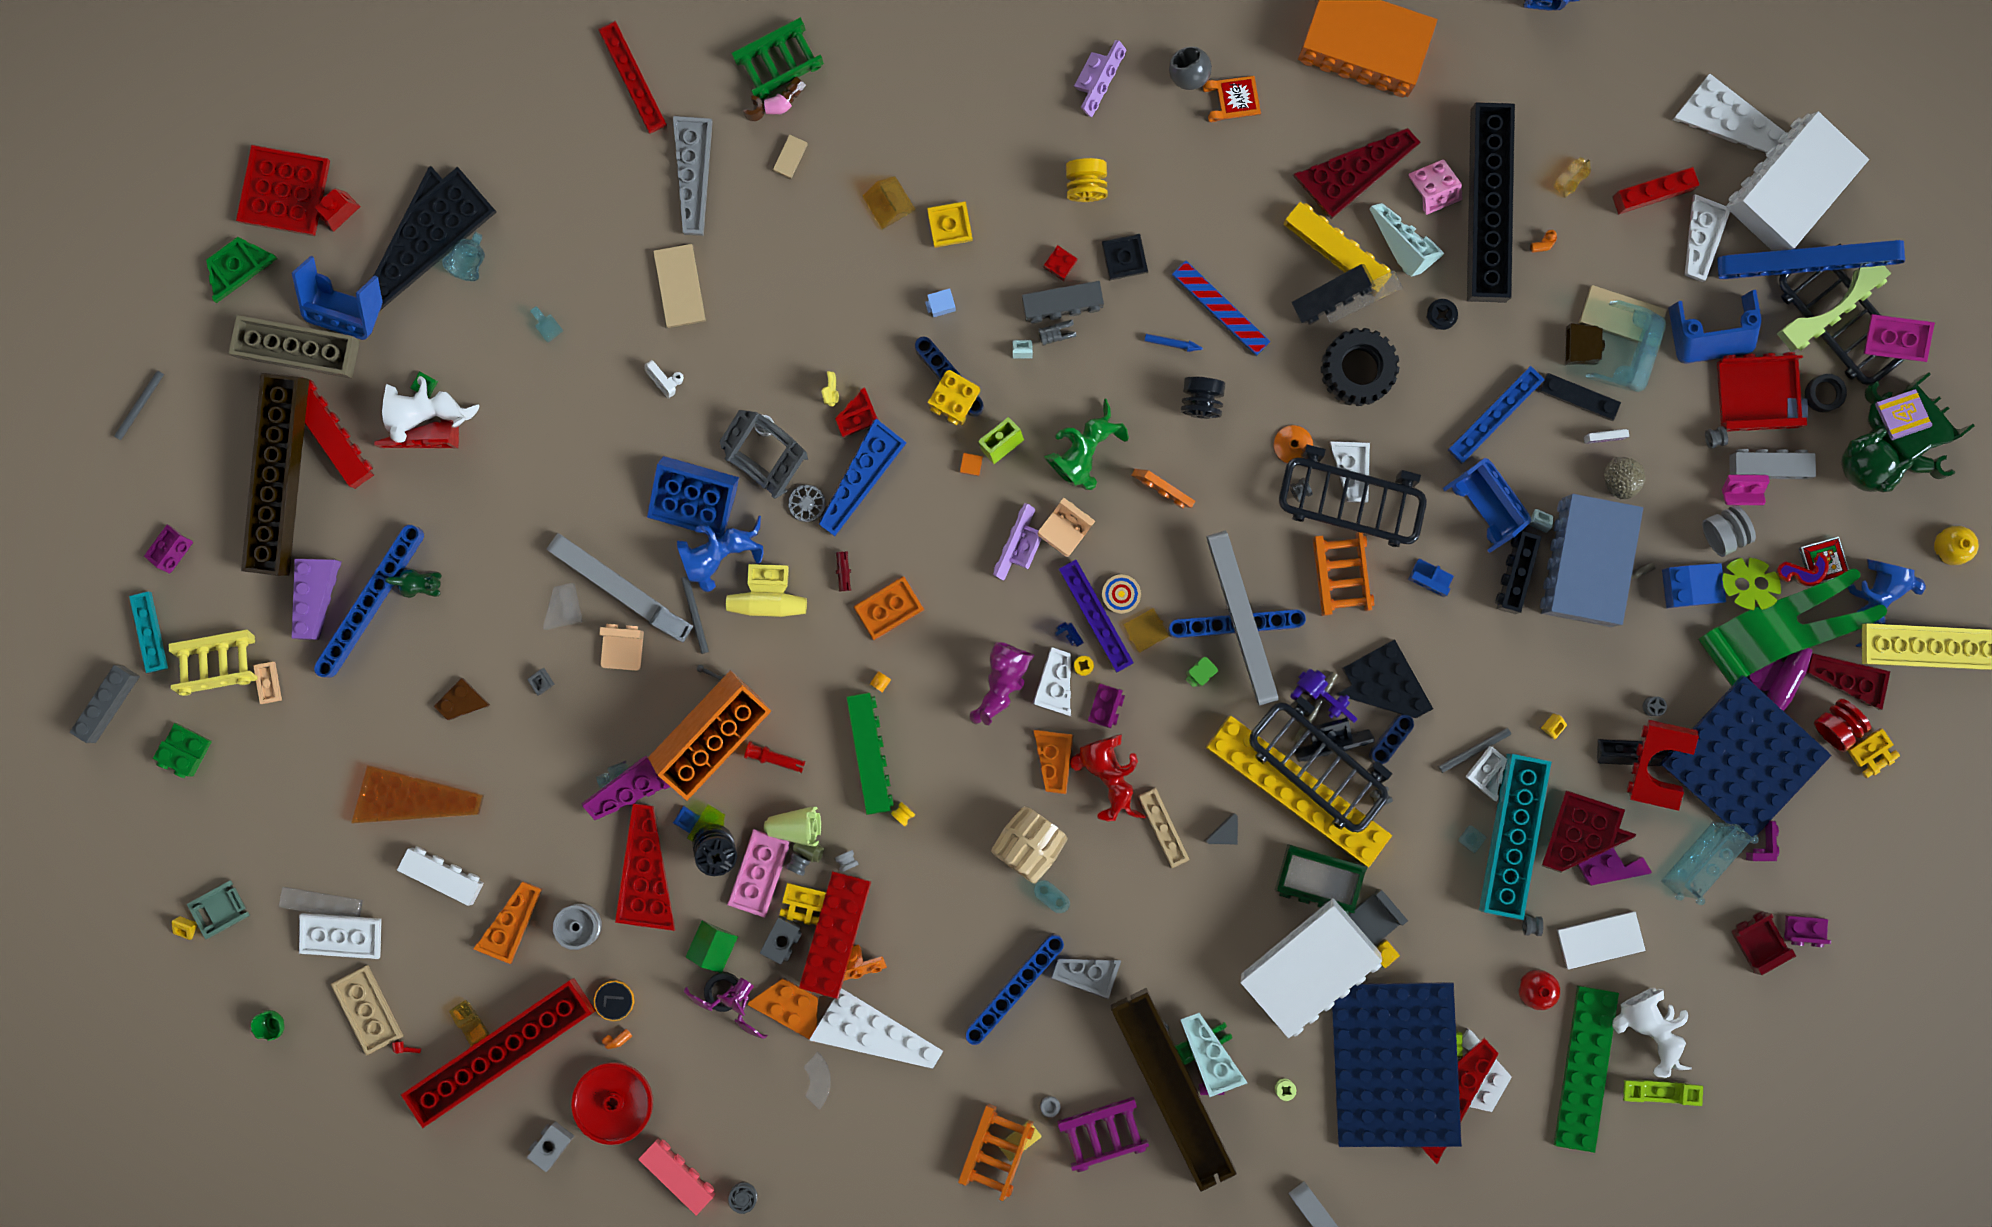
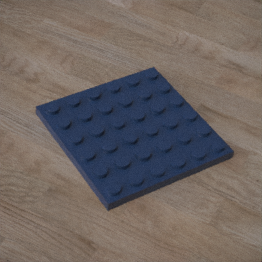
[1660,675,1832,843]

